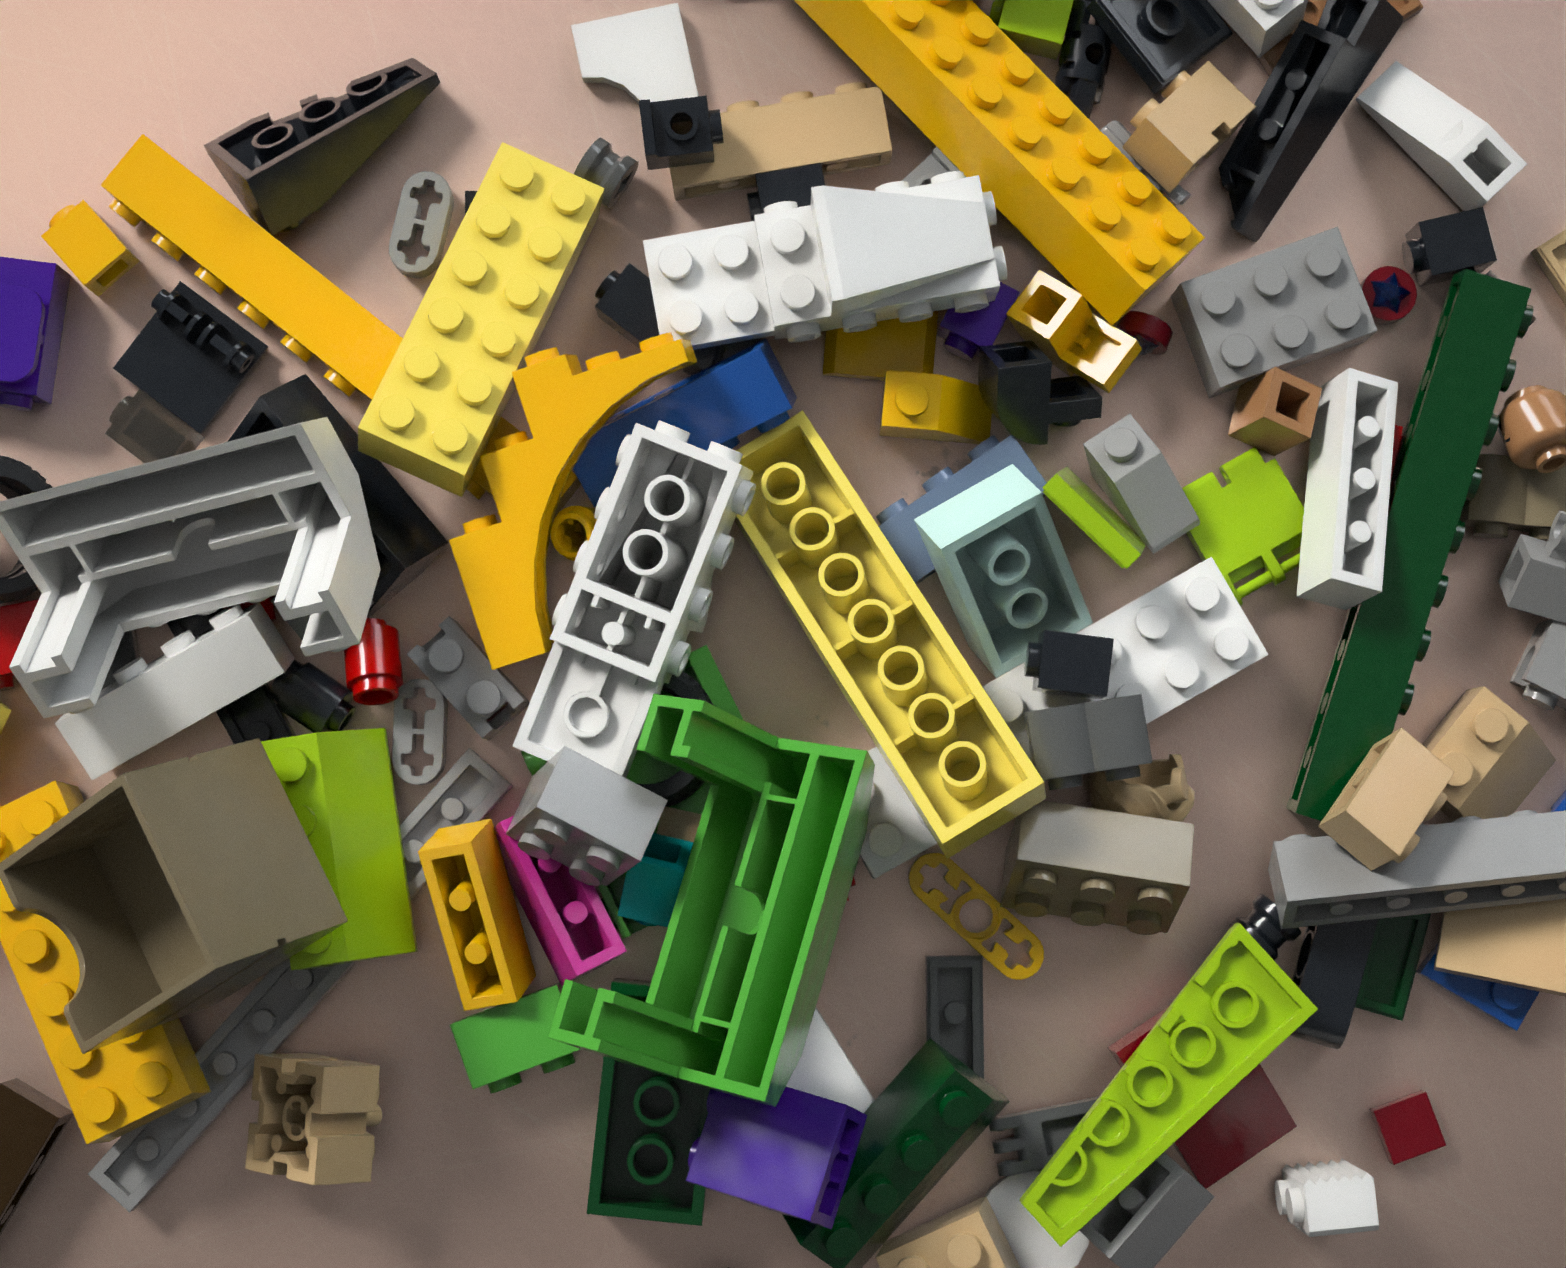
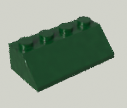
[782,1038,1010,1268]

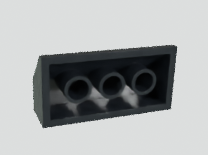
[228,374,449,618]

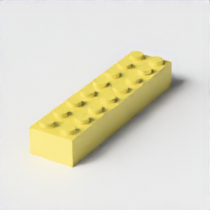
[734,410,1046,859]

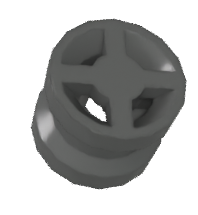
[574,137,639,208]

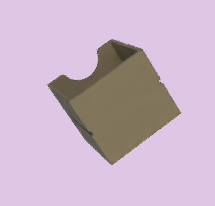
[0,738,348,1054]

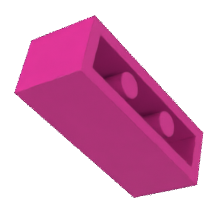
[494,816,627,986]

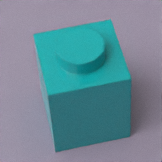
[618,833,694,928]

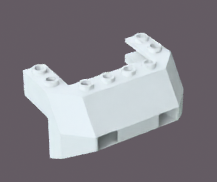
[0,417,381,718]

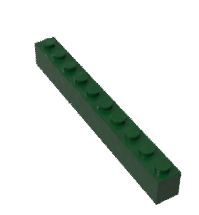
[1286,269,1534,821]

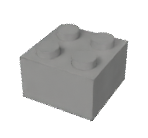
[506,746,668,886]

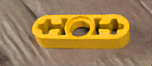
[908,853,1044,980]

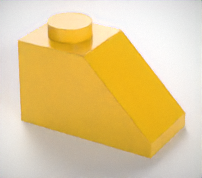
[879,370,992,444]

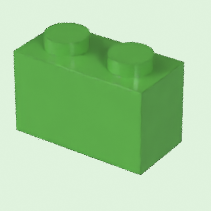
[450,982,581,1094]

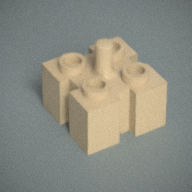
[245,1053,382,1185]

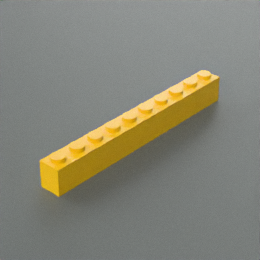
[101,134,581,519]

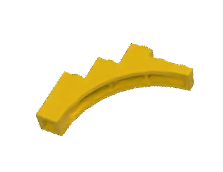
[449,332,697,670]

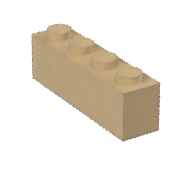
[670,82,893,201]

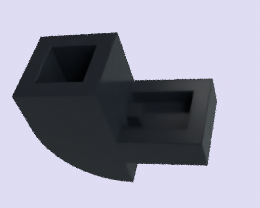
[978,340,1102,445]

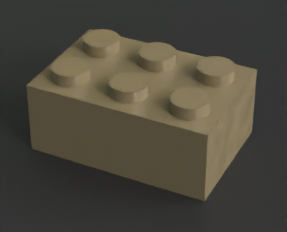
[1000,800,1194,935]

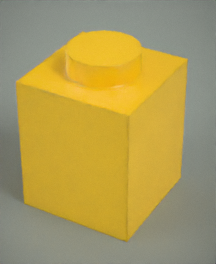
[41,200,140,297]

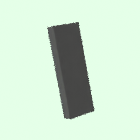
[925,955,984,1079]

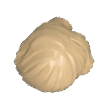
[1089,754,1195,822]

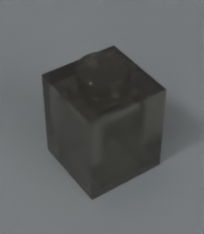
[105,389,205,463]

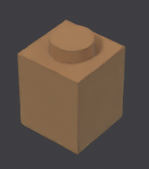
[1228,367,1322,456]

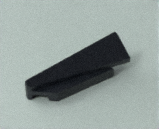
[1219,0,1403,242]

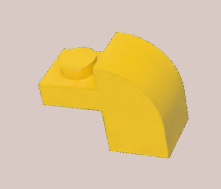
[1006,270,1142,393]

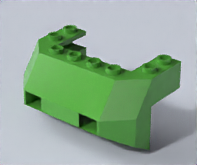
[547,694,875,1107]

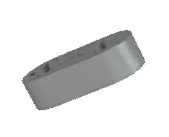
[389,171,454,278]
[392,678,448,785]

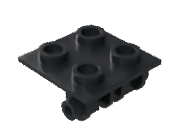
[113,281,268,435]

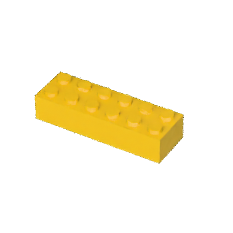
[0,780,211,1145]

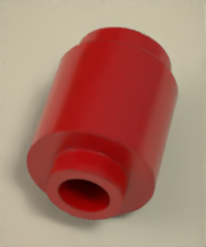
[344,618,403,705]

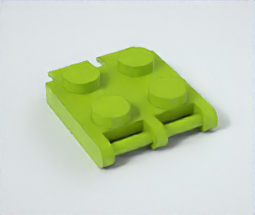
[1182,447,1304,606]

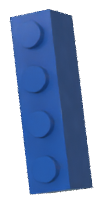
[573,338,797,507]

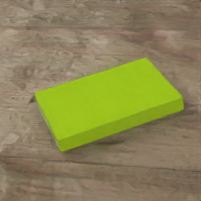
[1042,466,1146,569]

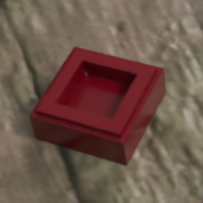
[1369,1090,1446,1165]

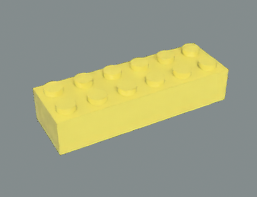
[358,142,605,497]

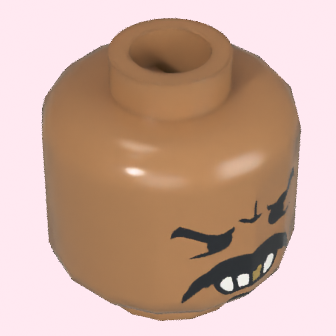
[1498,385,1566,473]

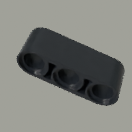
[1290,919,1378,1049]

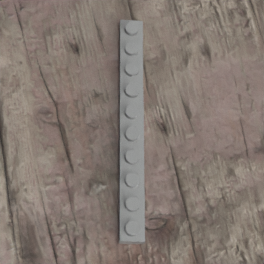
[88,748,513,1212]

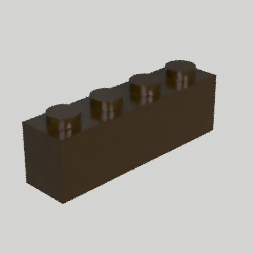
[0,1078,73,1236]

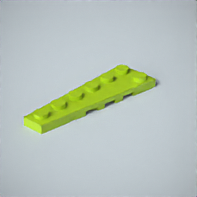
[1019,923,1318,1247]

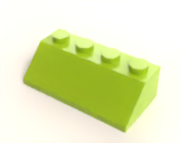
[261,728,418,970]

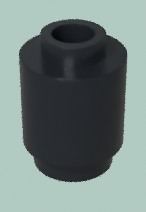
[269,659,356,733]

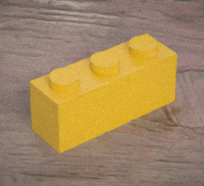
[418,819,536,1011]

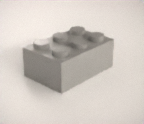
[1171,227,1378,398]

